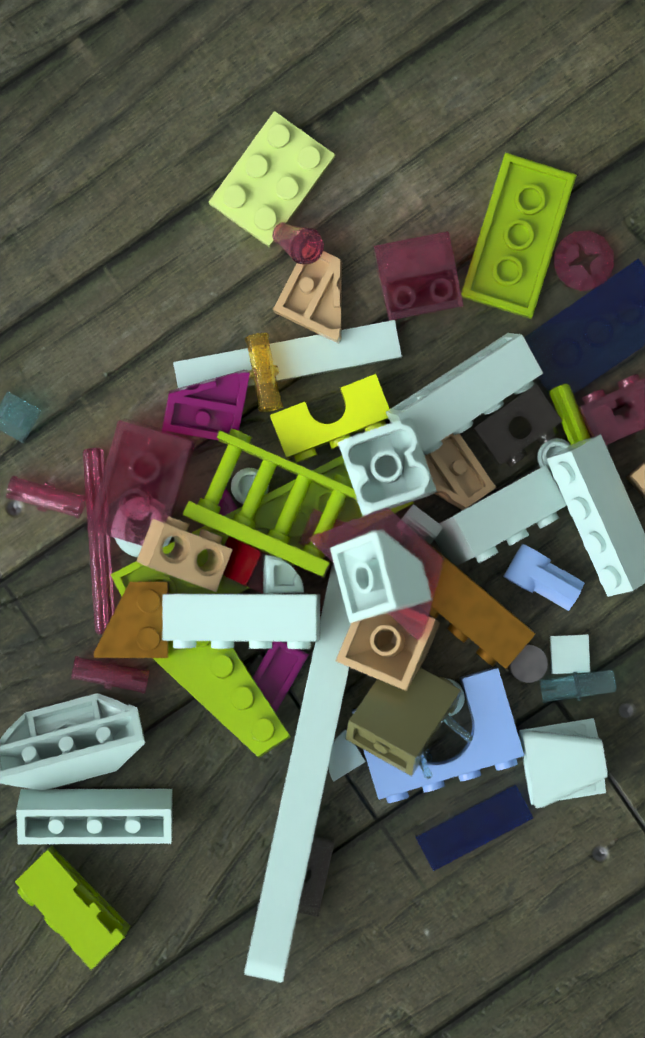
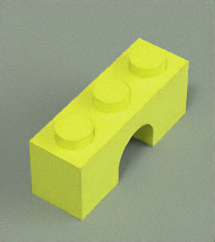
[270,374,390,463]

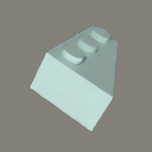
[434,465,567,566]

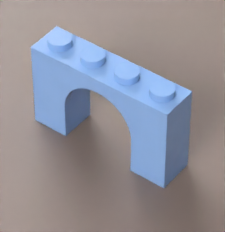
[352,667,525,803]

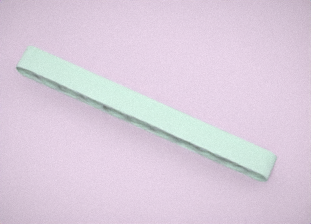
[244,565,351,983]

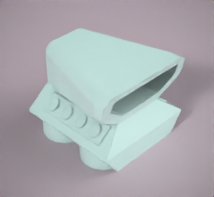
[338,418,437,516]
[519,718,608,808]

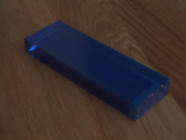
[415,784,533,871]

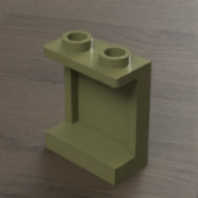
[346,667,461,776]

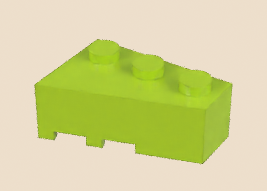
[15,846,131,970]

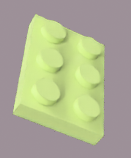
[209,111,335,247]

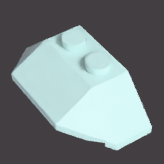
[0,693,145,791]

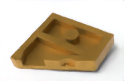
[94,582,169,658]

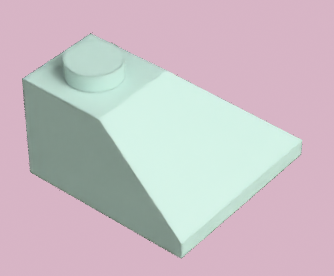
[330,530,432,623]

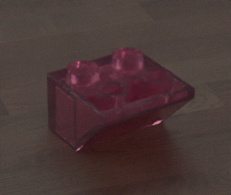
[373,231,464,321]

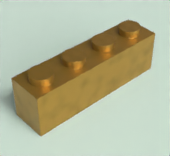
[404,533,536,669]

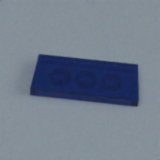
[524,259,645,397]

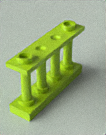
[183,428,358,578]

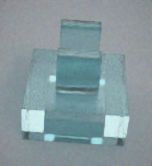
[0,391,42,443]

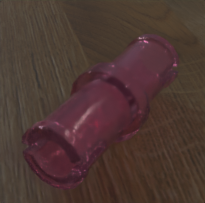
[6,475,86,519]
[71,656,150,694]

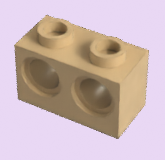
[136,516,232,592]

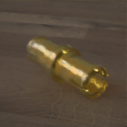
[245,333,283,412]

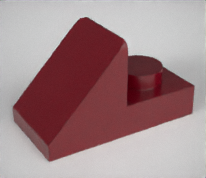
[223,536,297,594]

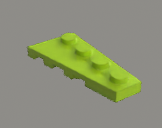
[153,641,291,758]

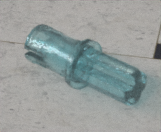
[540,670,617,703]

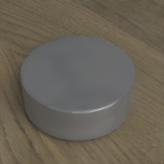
[509,645,548,683]

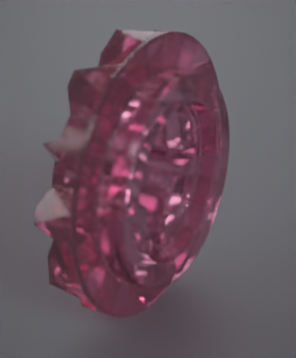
[554,230,614,291]

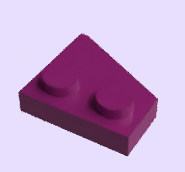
[162,370,250,440]

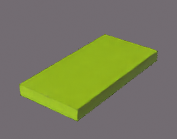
[460,153,577,319]

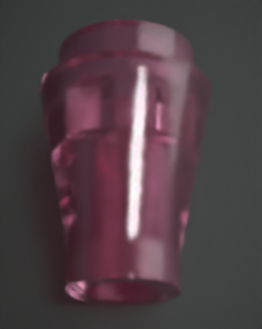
[272,222,324,265]

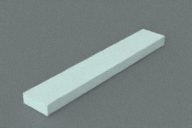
[173,320,402,388]

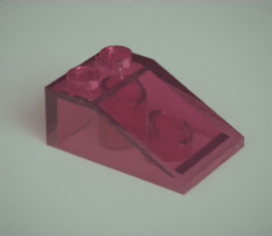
[87,418,196,546]

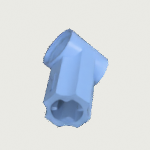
[503,544,585,611]

